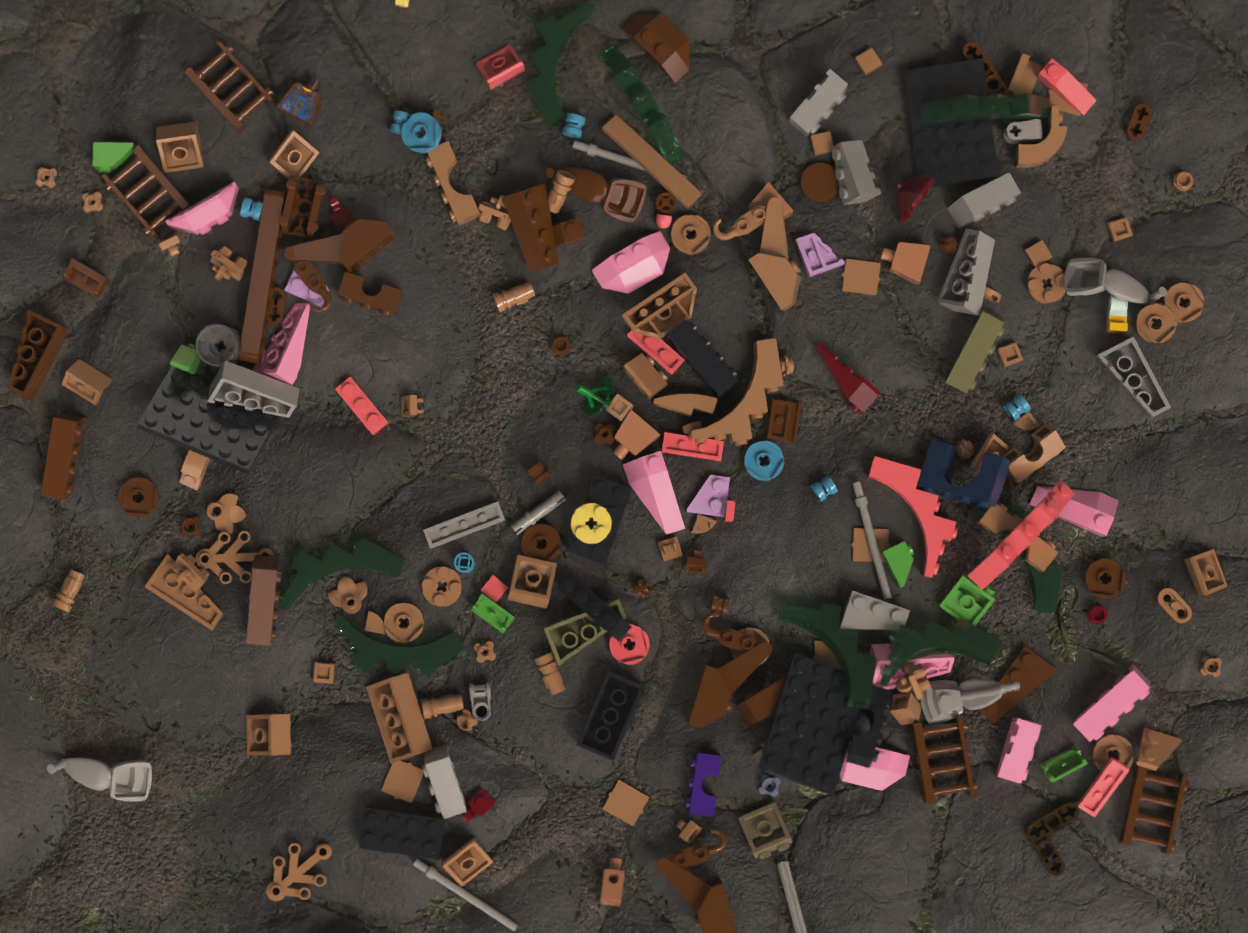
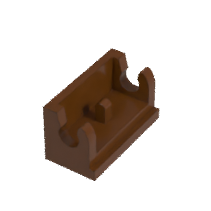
[63,258,110,299]

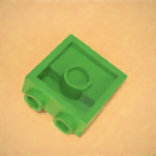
[939,571,997,630]

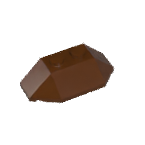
[620,13,690,84]

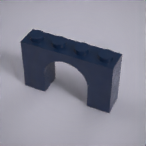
[917,440,1010,509]

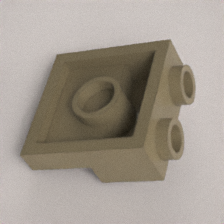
[738,802,792,859]

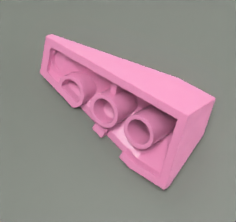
[252,303,310,385]
[623,451,685,535]
[1029,486,1119,537]

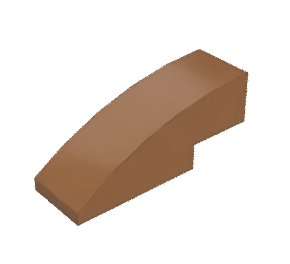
[653,394,718,417]

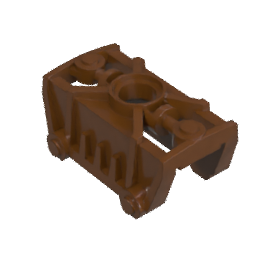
[278,176,327,240]

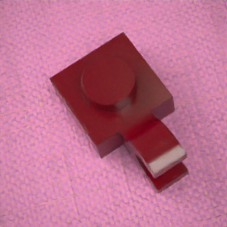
[328,196,355,233]
[462,789,496,823]

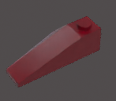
[896,176,935,225]
[815,342,881,414]

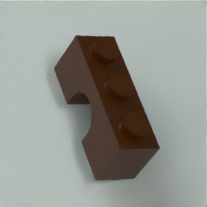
[338,271,403,317]

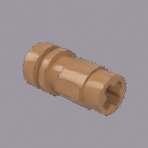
[548,170,575,213]
[492,281,535,313]
[51,569,85,613]
[534,652,566,696]
[421,694,464,719]

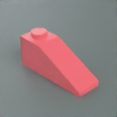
[1037,59,1096,116]

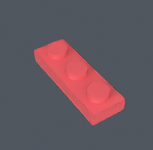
[627,330,685,376]
[335,377,388,435]
[662,432,724,462]
[1077,757,1130,817]

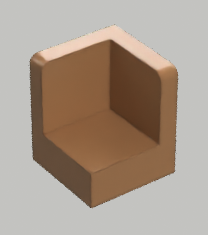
[890,692,922,725]

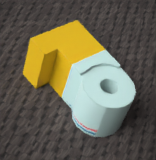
[1106,295,1128,334]

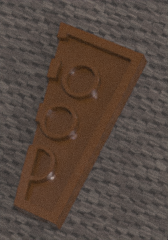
[977,646,1057,723]

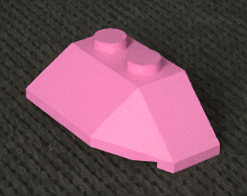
[166,181,239,235]
[592,231,670,294]
[840,741,910,791]

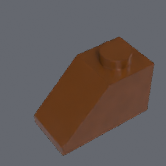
[552,218,585,248]

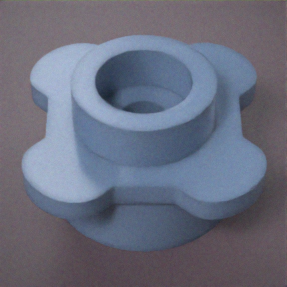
[759,775,781,797]

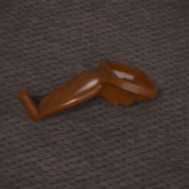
[546,168,646,222]

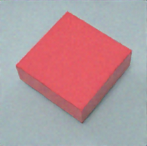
[725,501,735,523]
[481,575,508,603]

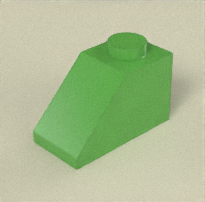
[93,142,137,173]
[170,343,201,375]
[881,541,914,588]

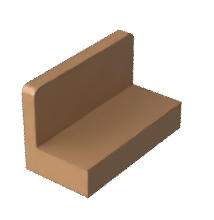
[1008,54,1042,102]
[62,359,112,405]

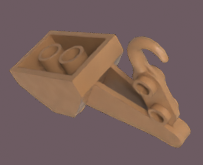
[713,197,801,311]

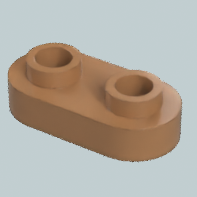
[1157,588,1192,623]

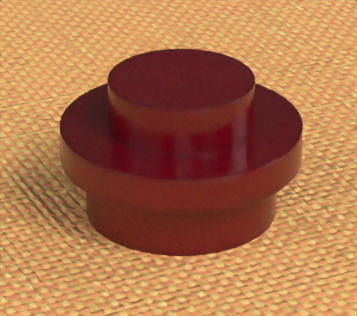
[1087,605,1108,625]

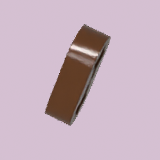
[1126,104,1151,141]
[266,287,286,326]

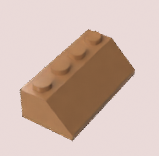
[366,673,433,764]

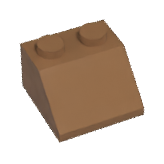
[156,121,204,173]
[623,353,668,401]
[508,555,557,609]
[246,714,291,756]

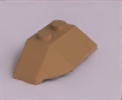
[622,273,697,340]

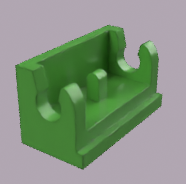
[471,594,515,634]
[1039,745,1088,783]

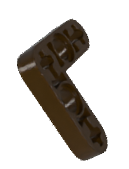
[1025,802,1080,876]

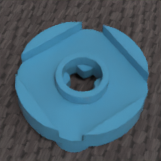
[401,112,442,153]
[744,441,784,481]

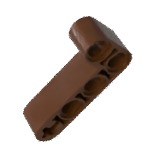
[961,42,1013,121]

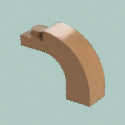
[1016,106,1067,168]
[179,450,210,491]

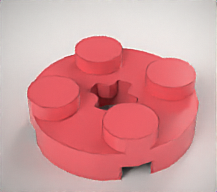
[609,624,650,665]

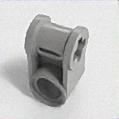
[1003,119,1043,144]
[469,682,492,721]

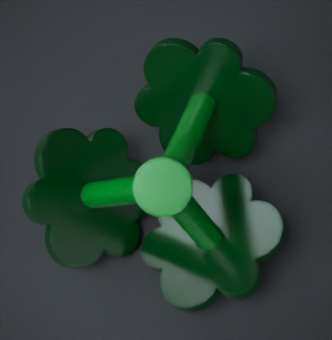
[575,376,615,417]

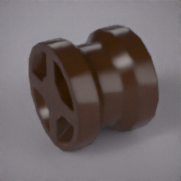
[656,192,676,215]
[526,461,551,486]
[710,594,730,616]

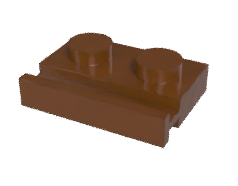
[767,399,802,443]

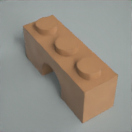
[1003,423,1066,483]

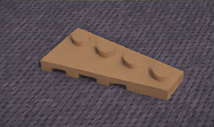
[145,554,223,631]

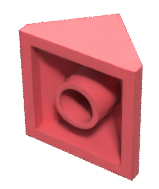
[476,44,525,90]

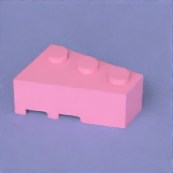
[995,718,1041,784]

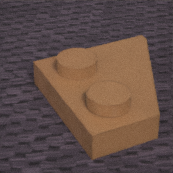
[1136,728,1182,771]

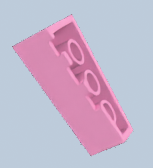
[1073,664,1150,742]

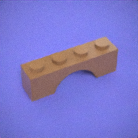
[425,141,480,226]
[977,502,1059,572]

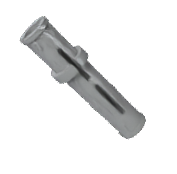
[510,490,566,536]

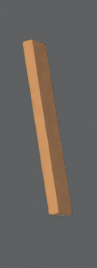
[602,115,702,209]

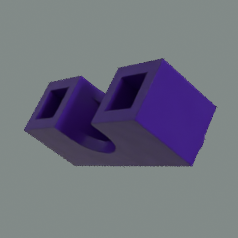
[686,752,722,817]

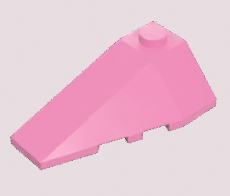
[868,644,955,689]

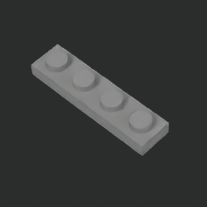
[423,502,505,549]

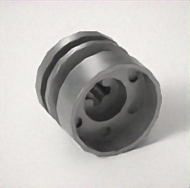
[196,324,242,367]

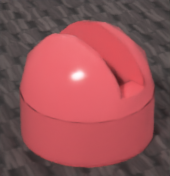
[656,214,672,229]

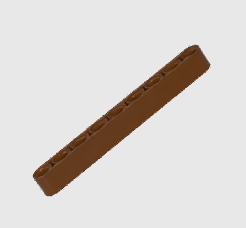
[239,189,288,364]

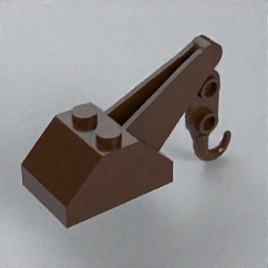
[284,219,397,313]
[688,613,772,728]
[656,829,737,933]

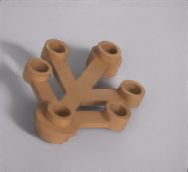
[196,531,274,584]
[266,843,332,901]

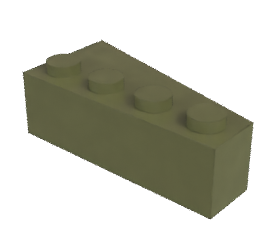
[945,308,1006,393]
[544,597,626,666]

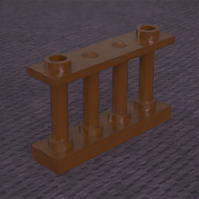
[184,41,275,134]
[102,146,191,239]
[912,715,978,804]
[1119,765,1189,855]

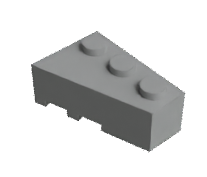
[789,69,848,137]
[832,140,881,205]
[947,172,1021,229]
[838,591,910,630]
[422,744,467,819]

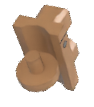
[478,195,511,230]
[210,246,247,282]
[170,553,209,593]
[896,661,931,700]

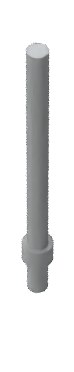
[572,140,688,179]
[853,482,892,600]
[413,858,518,931]

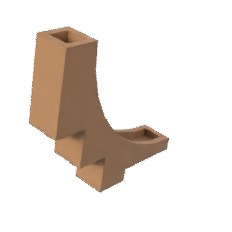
[688,338,784,446]

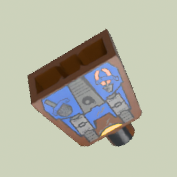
[277,77,322,128]

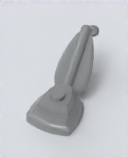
[1064,258,1167,304]
[920,678,1020,724]
[47,757,152,802]

